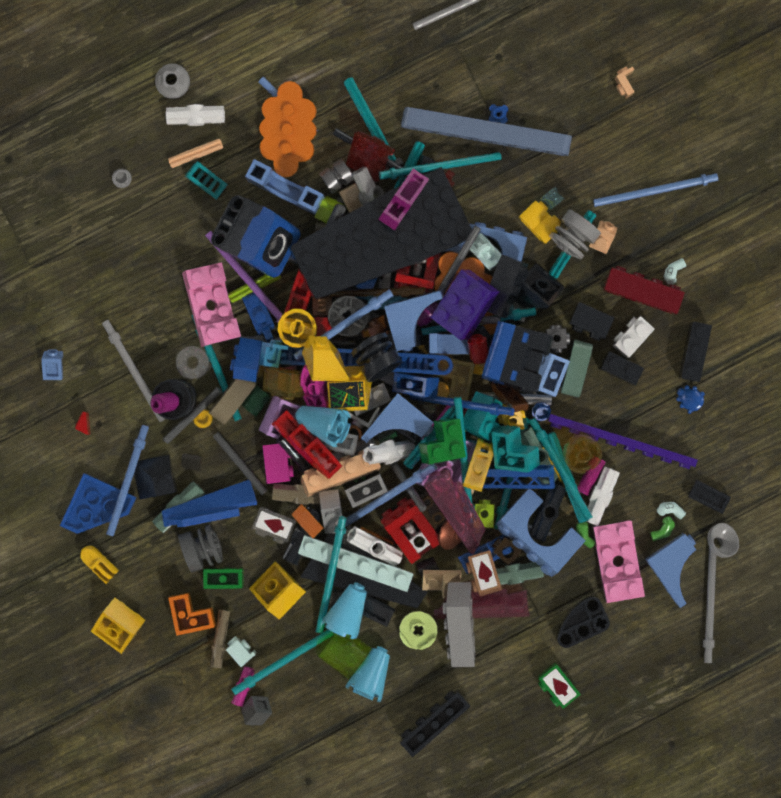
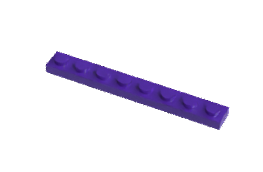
[547,414,698,469]

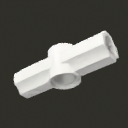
[166,104,225,126]
[363,440,415,465]
[587,466,619,526]
[347,526,403,566]

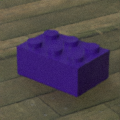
[430,269,499,340]

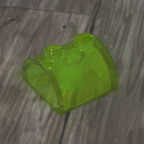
[318,633,371,680]

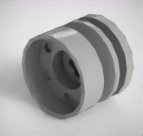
[549,209,601,260]

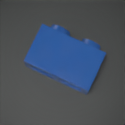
[230,337,263,382]
[392,372,439,397]

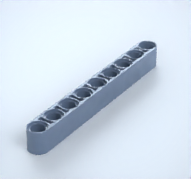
[401,107,572,156]

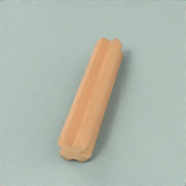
[168,139,223,168]

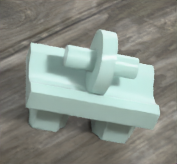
[470,233,501,271]

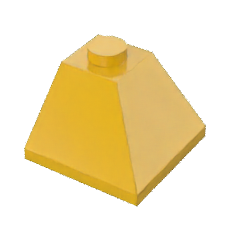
[302,336,349,381]

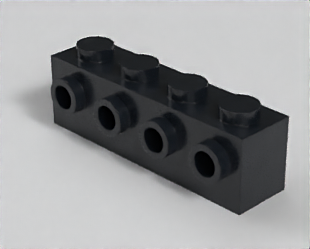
[400,689,471,758]

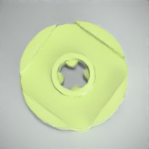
[399,611,437,650]

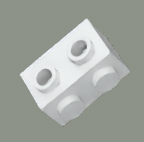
[613,316,655,358]

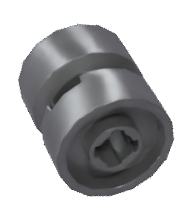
[319,159,354,194]

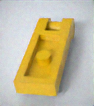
[463,438,494,492]

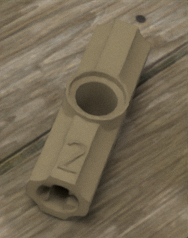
[272,483,331,505]

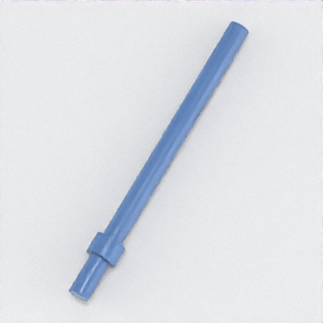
[294,289,394,361]
[106,425,149,537]
[345,464,437,526]

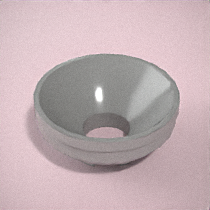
[155,64,190,99]
[707,523,739,558]

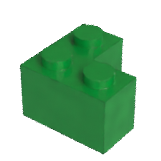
[419,418,466,464]

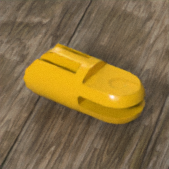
[80,546,119,584]

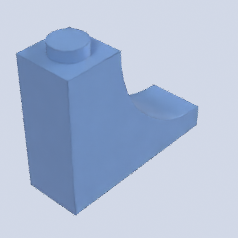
[384,289,444,353]
[429,333,472,355]
[361,393,434,443]
[645,533,696,608]

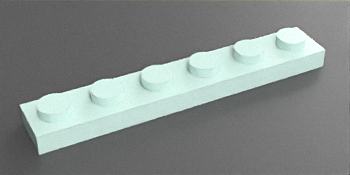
[298,535,413,592]

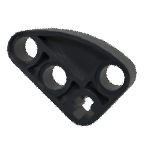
[556,596,610,648]

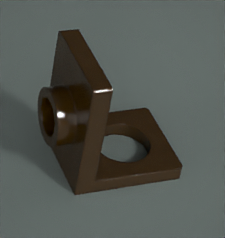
[492,536,521,565]

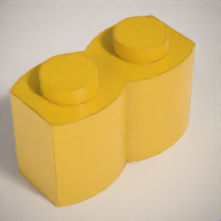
[518,200,561,245]

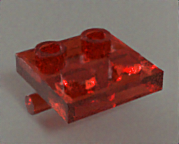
[346,131,395,182]

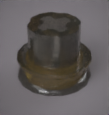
[417,401,441,422]

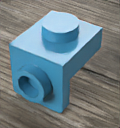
[259,340,288,368]

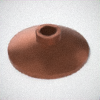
[439,513,467,550]

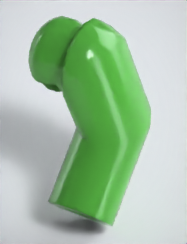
[650,517,675,541]

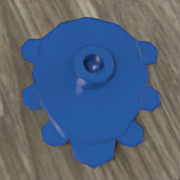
[676,385,705,414]

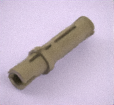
[210,609,231,668]

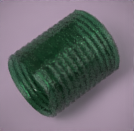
[241,385,271,417]

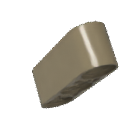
[209,379,257,425]

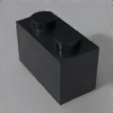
[569,302,614,341]
[599,352,644,386]

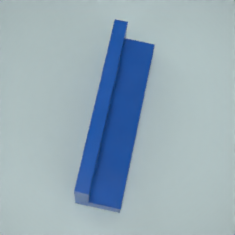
[483,465,555,489]

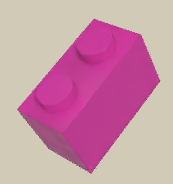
[263,444,294,484]

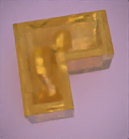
[433,359,475,401]
[263,367,304,400]

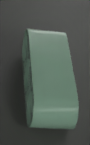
[560,339,593,398]

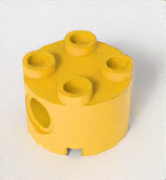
[278,309,317,348]

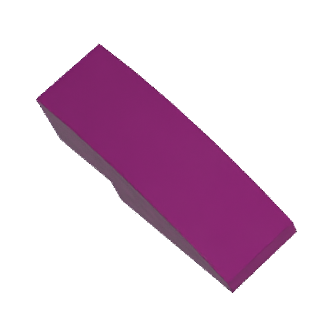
[379,169,429,230]

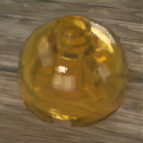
[562,434,602,473]

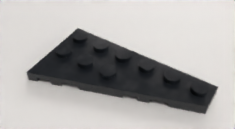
[300,533,428,608]

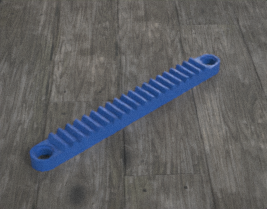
[279,345,454,375]

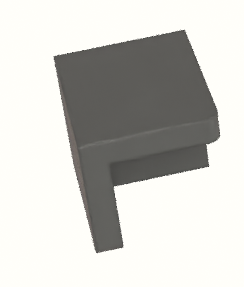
[241,696,272,725]

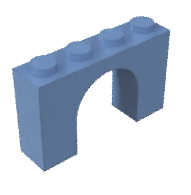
[245,159,325,215]
[444,222,527,261]
[496,489,585,577]

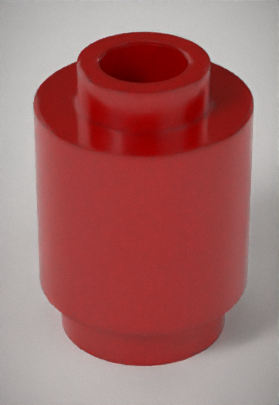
[467,334,489,364]

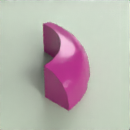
[300,365,349,412]

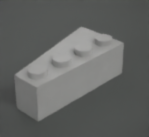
[443,582,476,667]

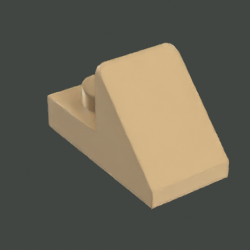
[422,570,461,598]

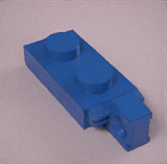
[242,292,275,343]

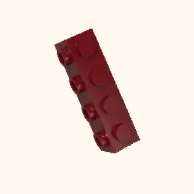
[603,266,685,315]

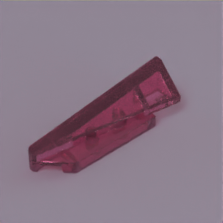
[424,469,485,554]
[434,589,530,620]

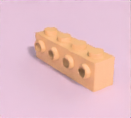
[300,450,381,497]

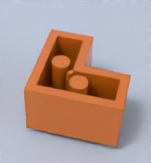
[168,592,216,636]

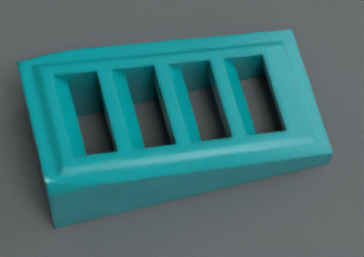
[185,161,228,200]

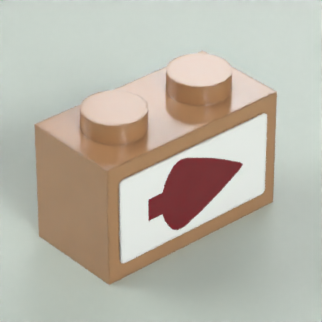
[466,550,502,596]

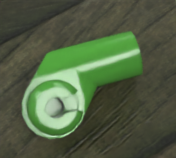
[576,521,595,548]

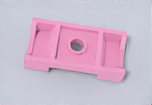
[182,262,241,347]
[592,520,645,603]

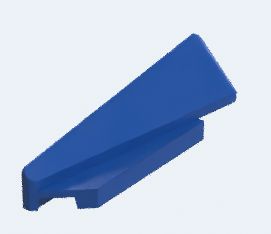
[162,480,257,527]

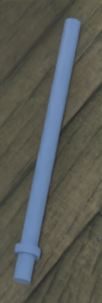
[593,173,718,207]

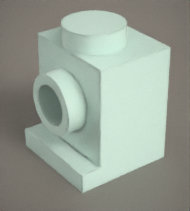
[226,636,257,667]

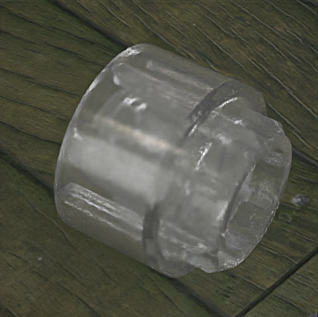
[176,346,210,379]

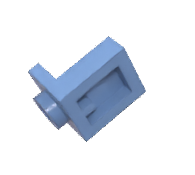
[42,349,63,380]

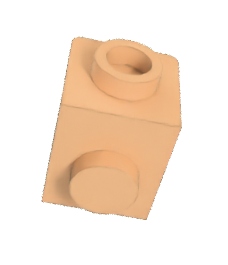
[615,66,635,98]
[589,221,617,254]

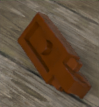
[361,313,391,338]
[491,382,529,412]

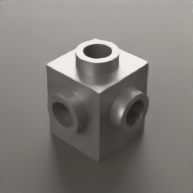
[545,325,570,353]

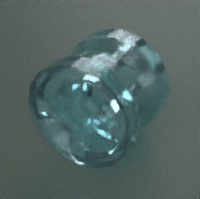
[541,187,565,210]

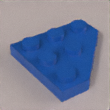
[60,473,137,534]

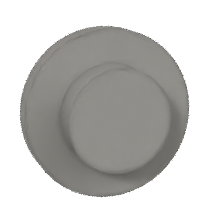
[112,169,132,188]

